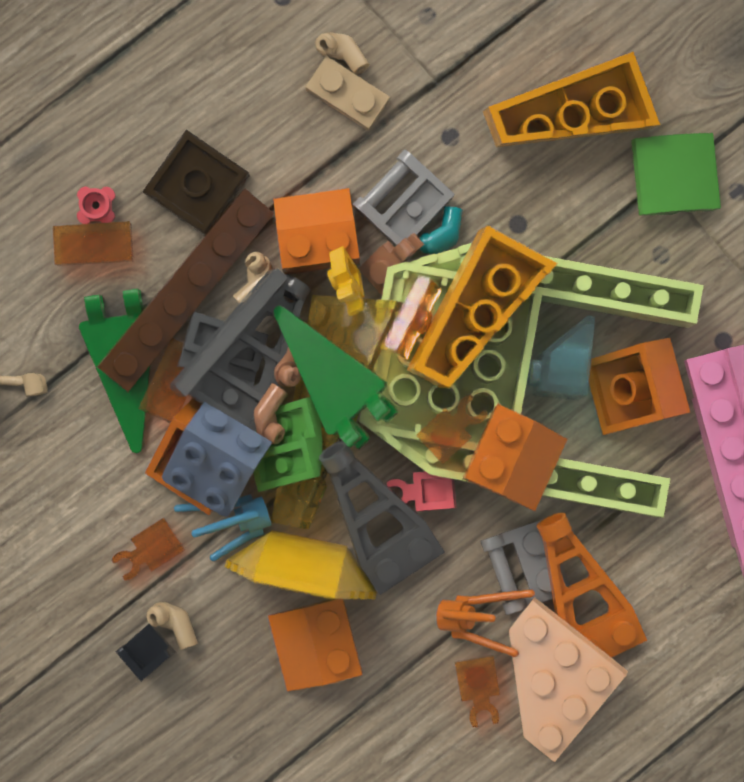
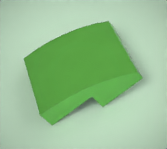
[631,133,721,216]
[253,397,323,492]

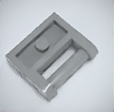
[352,149,455,246]
[480,519,570,615]

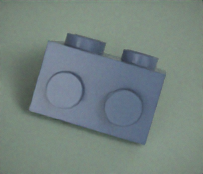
[162,402,272,517]

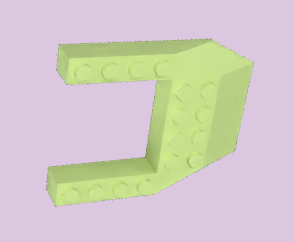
[359,243,704,517]

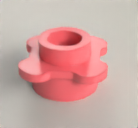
[77,187,115,225]

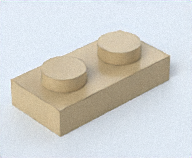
[305,56,390,131]

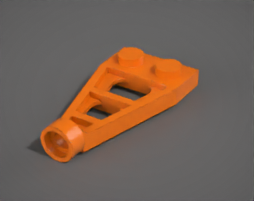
[537,513,647,658]

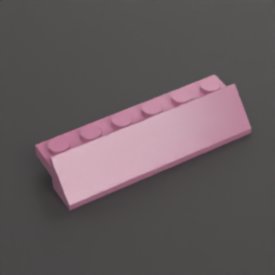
[684,345,744,578]

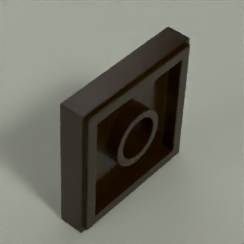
[142,129,250,236]

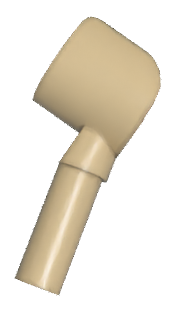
[0,373,48,397]

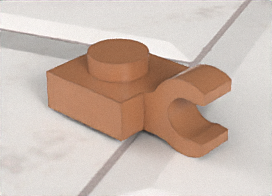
[358,233,424,295]

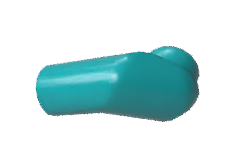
[419,206,463,255]

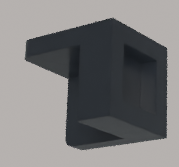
[116,624,176,681]

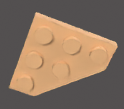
[509,597,628,762]

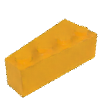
[483,52,660,147]
[407,225,558,388]

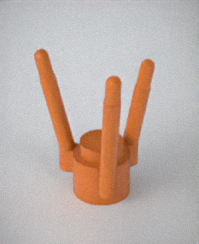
[436,589,535,657]

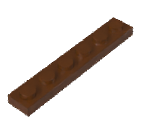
[97,189,275,392]

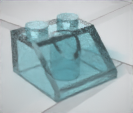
[527,316,595,400]

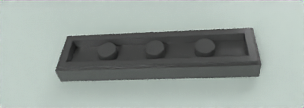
[170,268,288,397]

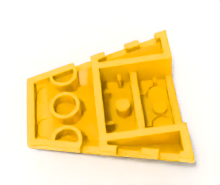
[225,530,377,600]

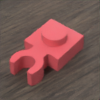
[387,471,457,512]

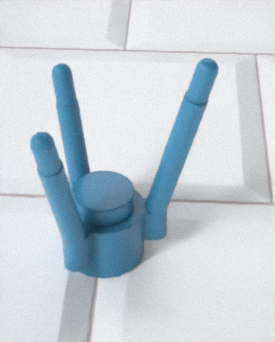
[174,494,272,561]

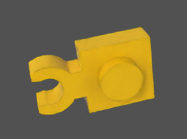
[327,246,365,316]

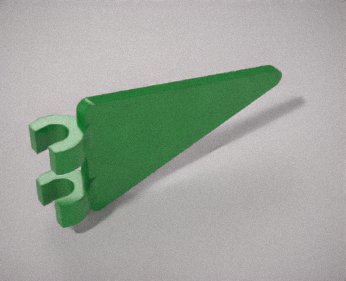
[79,289,151,453]
[273,306,399,449]

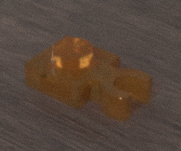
[416,394,488,465]
[112,518,185,580]
[454,655,500,728]

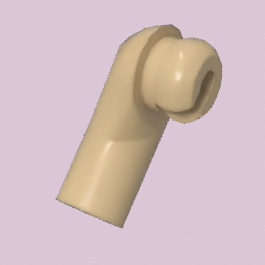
[315,32,370,75]
[233,252,272,303]
[146,602,198,650]

